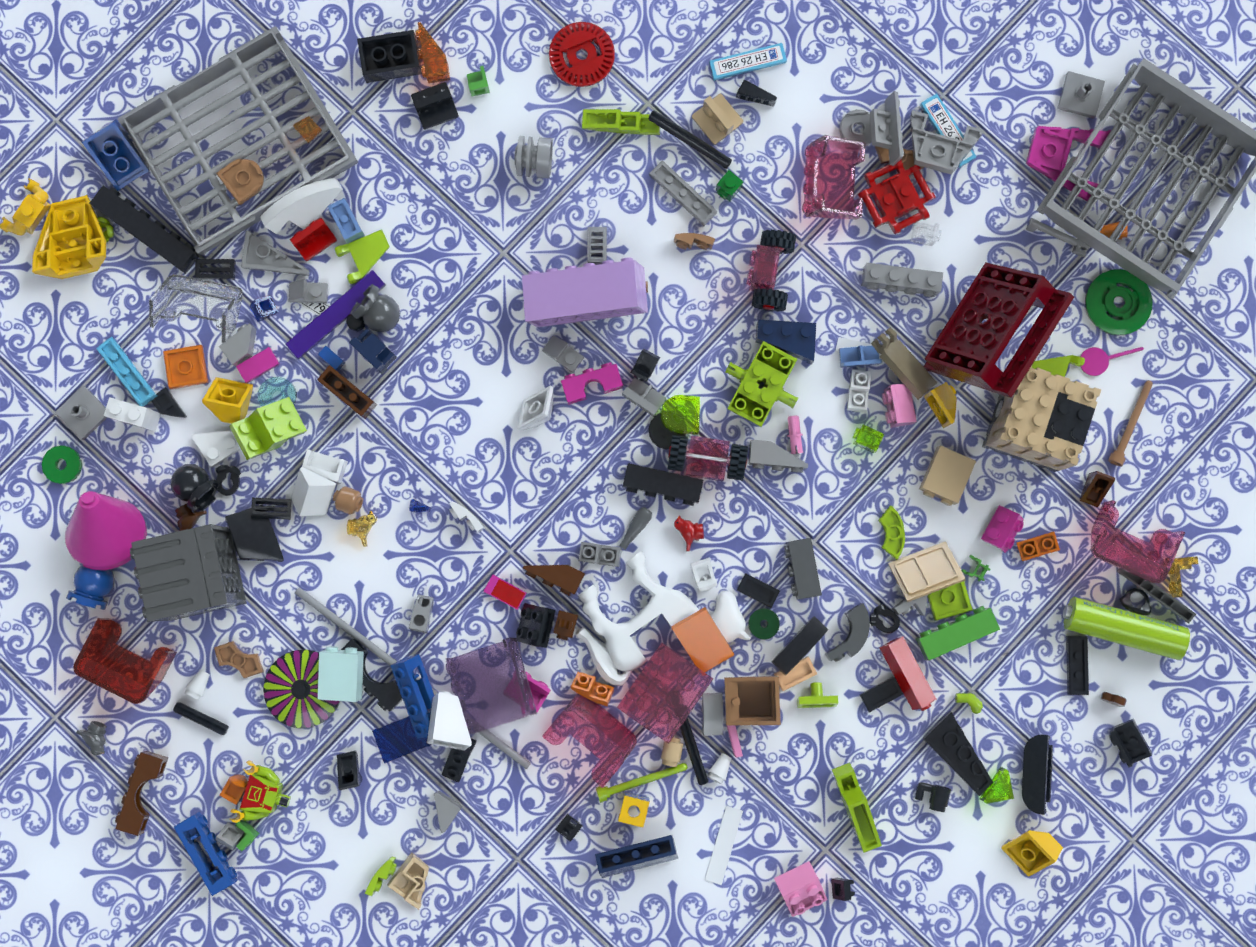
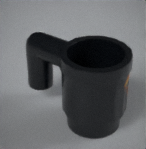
[915,782,951,812]

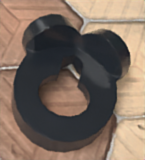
[216,465,241,496]
[870,604,900,633]

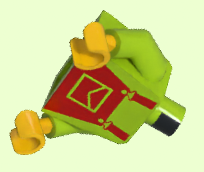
[229,761,291,823]

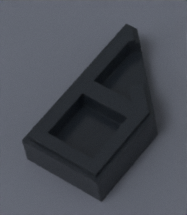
[151,387,187,418]

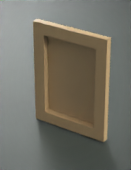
[888,541,965,602]

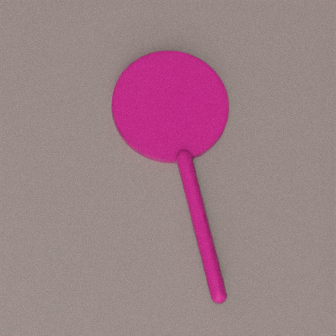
[1080,347,1144,376]

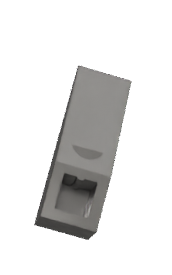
[748,440,808,473]

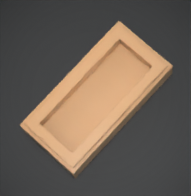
[774,656,817,691]

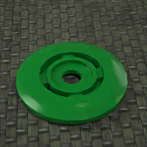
[1085,269,1153,335]

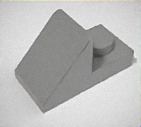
[288,279,328,303]
[542,335,584,373]
[892,595,928,616]

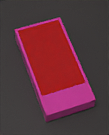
[484,574,527,610]

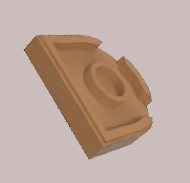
[216,159,264,205]

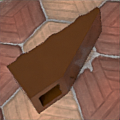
[523,565,585,596]

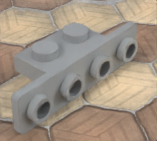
[870,91,904,166]

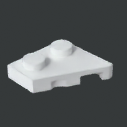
[191,430,241,468]

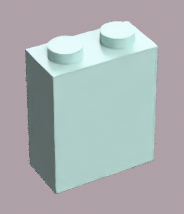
[318,646,364,702]

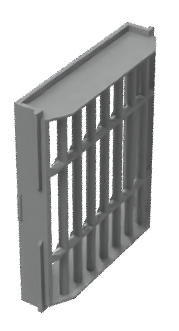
[117,26,359,255]
[1036,59,1256,299]

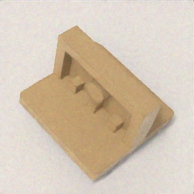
[692,93,743,145]

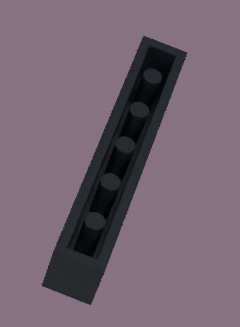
[89,185,199,274]

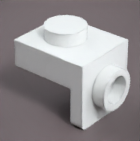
[690,558,718,591]

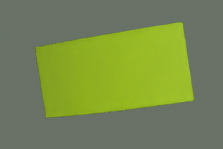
[365,856,397,896]

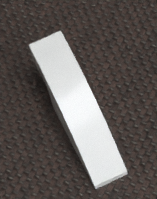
[260,178,343,234]

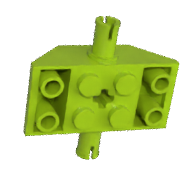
[725,341,798,427]

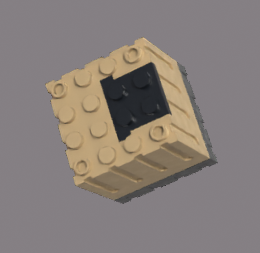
[982,366,1101,472]

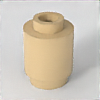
[661,737,684,767]

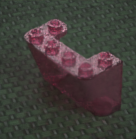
[802,135,866,220]

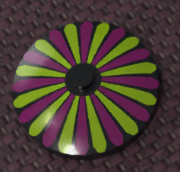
[263,649,340,728]

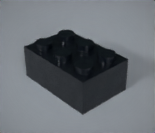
[357,30,422,83]

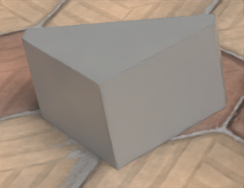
[434,791,462,833]

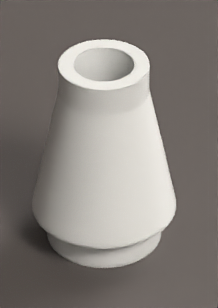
[185,670,210,700]
[708,753,732,784]

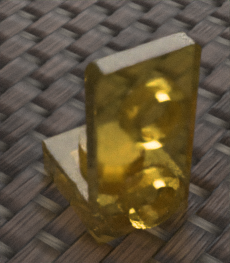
[1166,556,1199,597]

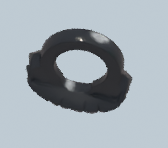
[1120,588,1152,616]

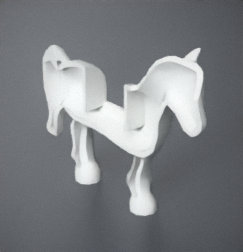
[576,551,751,686]

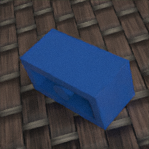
[318,346,345,371]

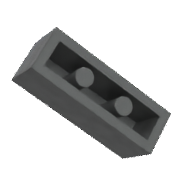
[784,538,822,599]

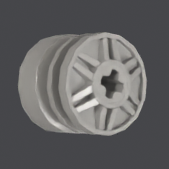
[515,136,553,178]

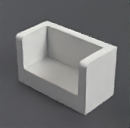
[302,449,348,483]

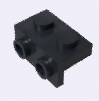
[1109,718,1152,767]

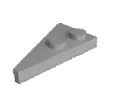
[241,231,310,276]

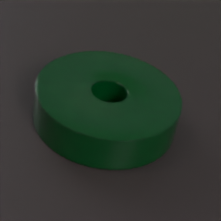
[748,608,780,640]

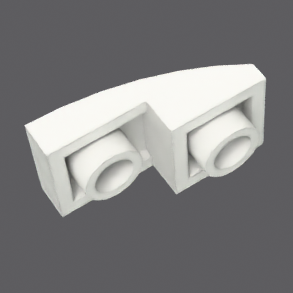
[847,369,871,413]
[449,501,485,533]

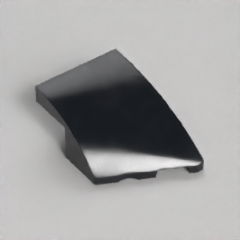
[225,504,284,562]

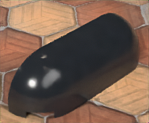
[1022,735,1053,815]

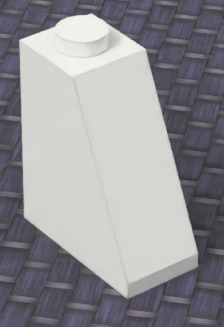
[427,691,471,751]

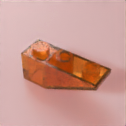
[415,22,451,84]

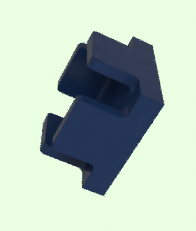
[349,328,397,375]

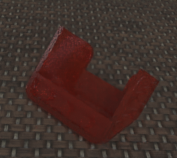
[73,618,177,704]

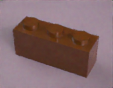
[317,365,377,419]

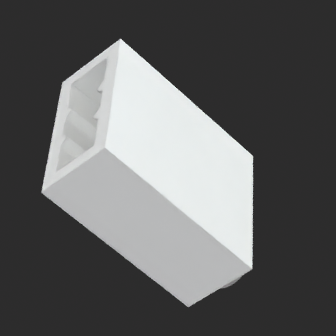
[104,397,161,432]

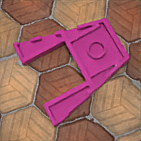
[1025,126,1111,201]

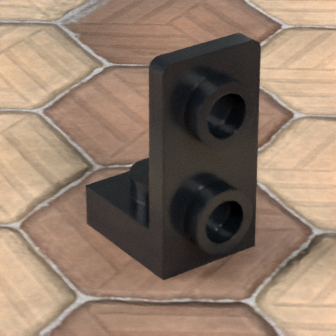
[442,738,477,782]

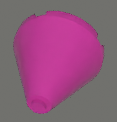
[65,491,147,570]

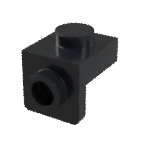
[630,349,660,381]

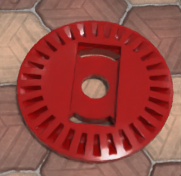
[549,22,615,87]

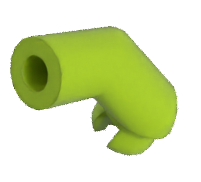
[955,693,983,714]

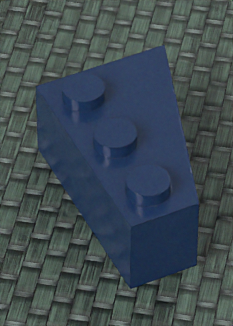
[756,319,816,365]

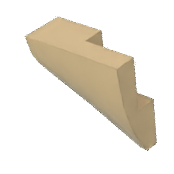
[387,852,429,910]

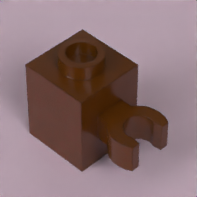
[553,610,579,640]

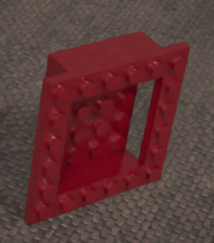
[923,262,1074,398]

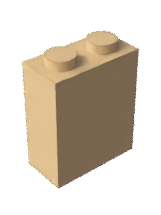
[919,445,976,506]

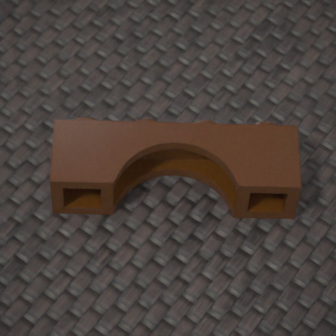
[115,751,169,836]

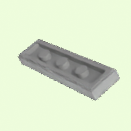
[649,160,717,226]

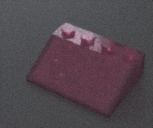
[617,643,713,744]

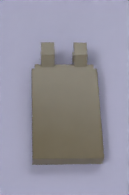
[871,327,937,400]

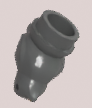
[76,721,107,755]

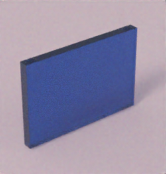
[372,716,432,763]

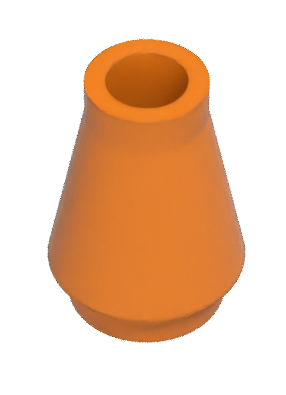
[1100,221,1128,240]

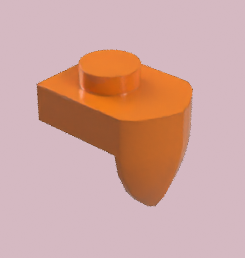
[219,774,248,805]

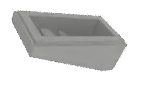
[587,227,607,265]

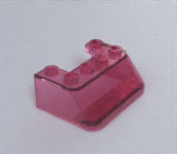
[1091,500,1185,583]
[542,694,637,788]

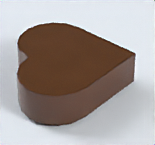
[1100,692,1127,707]

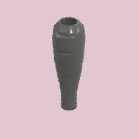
[619,507,652,550]

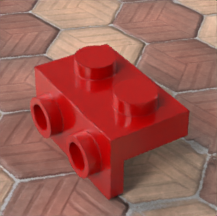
[289,218,337,261]

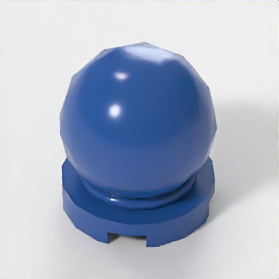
[66,565,115,610]

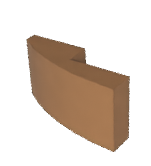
[674,233,715,250]

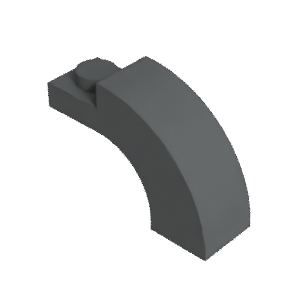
[825,603,870,662]

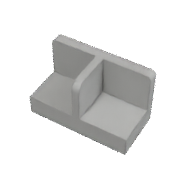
[622,378,666,417]

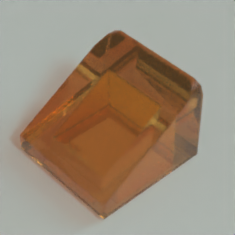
[293,116,322,143]

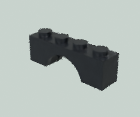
[341,639,403,712]

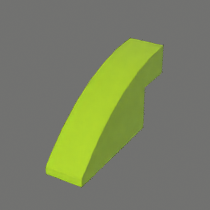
[831,762,882,853]

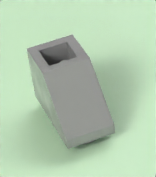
[219,323,256,367]

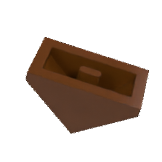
[1080,471,1115,508]

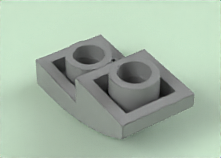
[578,542,622,567]
[701,693,723,736]

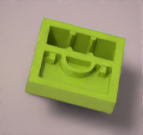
[229,397,307,460]

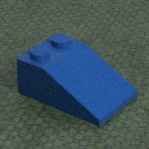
[82,119,150,191]

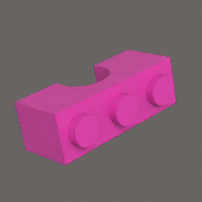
[561,362,623,405]

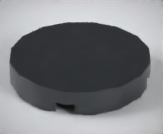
[648,411,687,450]

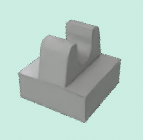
[216,822,244,850]

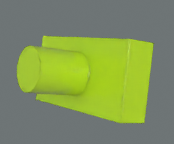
[797,682,839,708]

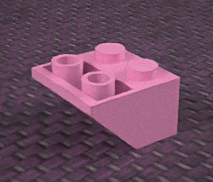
[882,384,917,428]
[774,861,827,917]

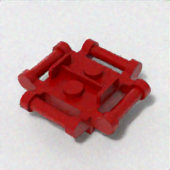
[858,160,936,234]

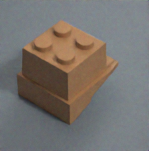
[724,676,781,726]

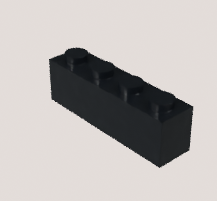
[623,463,704,506]

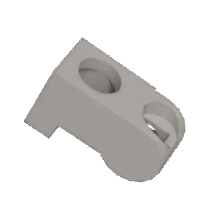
[409,594,434,634]

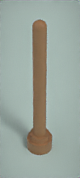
[1108,380,1153,467]

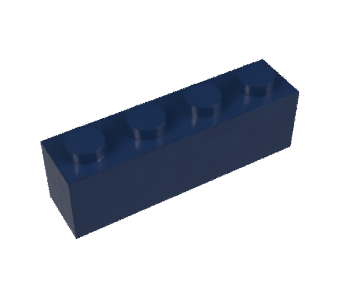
[595,835,679,878]

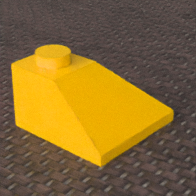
[202,377,253,424]
[923,382,957,429]
[1001,830,1063,877]

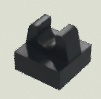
[555,813,583,842]
[831,877,855,901]

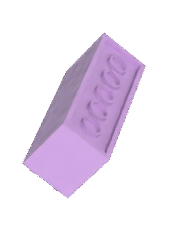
[522,258,648,327]

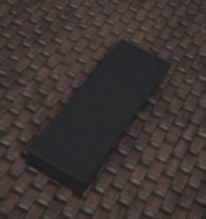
[1066,636,1089,695]

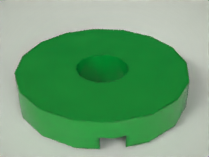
[41,445,82,484]

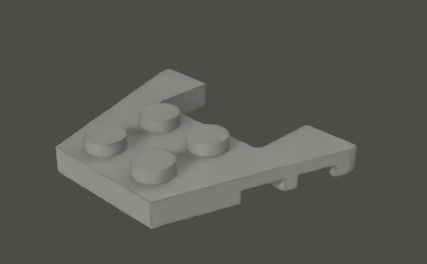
[910,110,984,175]

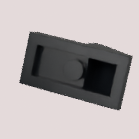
[337,751,363,790]

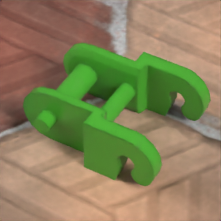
[961,555,991,582]

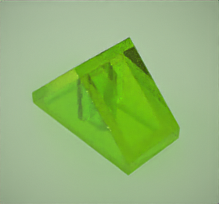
[979,767,1014,804]

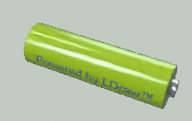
[1063,597,1190,660]

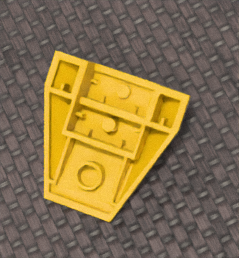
[32,195,106,279]

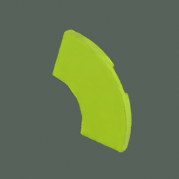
[878,505,905,560]

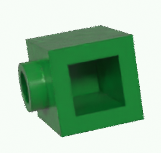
[716,170,744,202]

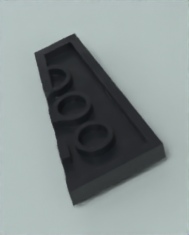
[922,711,993,796]

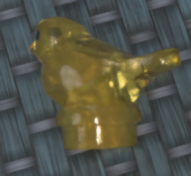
[347,511,377,547]

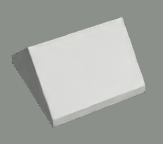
[291,467,336,516]

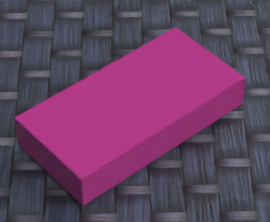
[236,347,280,383]

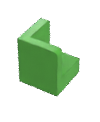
[467,65,490,97]
[235,820,260,851]

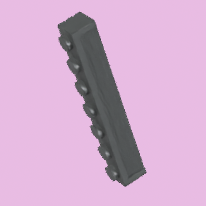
[1117,562,1196,624]

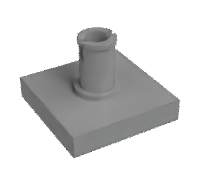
[1057,71,1105,119]
[55,386,108,440]

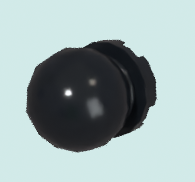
[170,464,222,513]

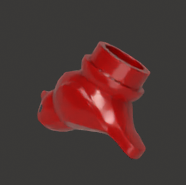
[674,516,704,551]

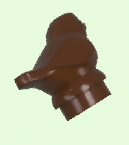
[175,504,207,531]

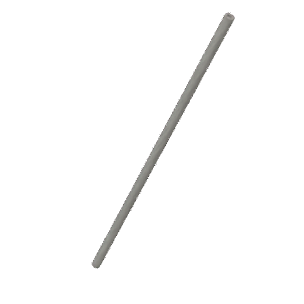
[295,587,531,769]

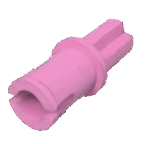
[787,415,803,454]

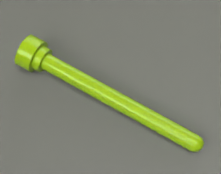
[596,763,688,803]

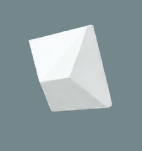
[517,386,553,431]

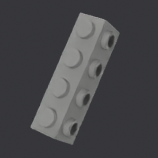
[861,263,943,297]

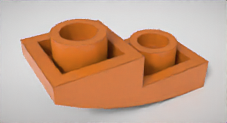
[1016,531,1060,561]
[571,672,614,707]

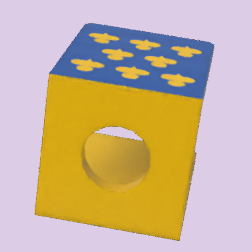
[618,791,650,828]

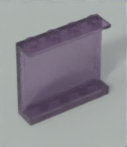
[446,637,537,734]

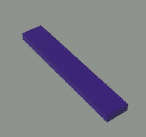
[285,270,386,359]

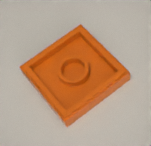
[163,345,208,389]

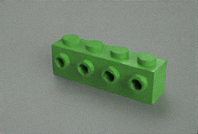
[916,606,1000,661]

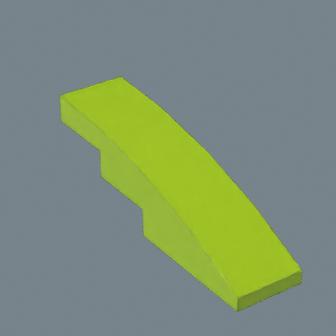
[582,109,661,135]

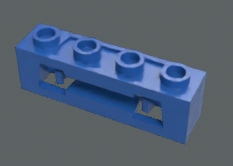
[390,654,435,739]
[174,812,238,896]

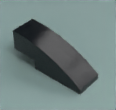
[771,616,828,675]

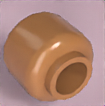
[333,486,363,515]

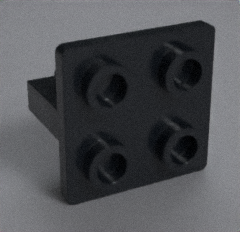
[411,82,459,130]
[516,603,555,648]

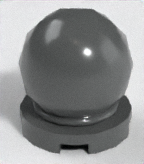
[350,284,400,332]

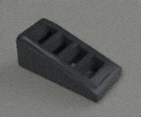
[736,80,777,107]

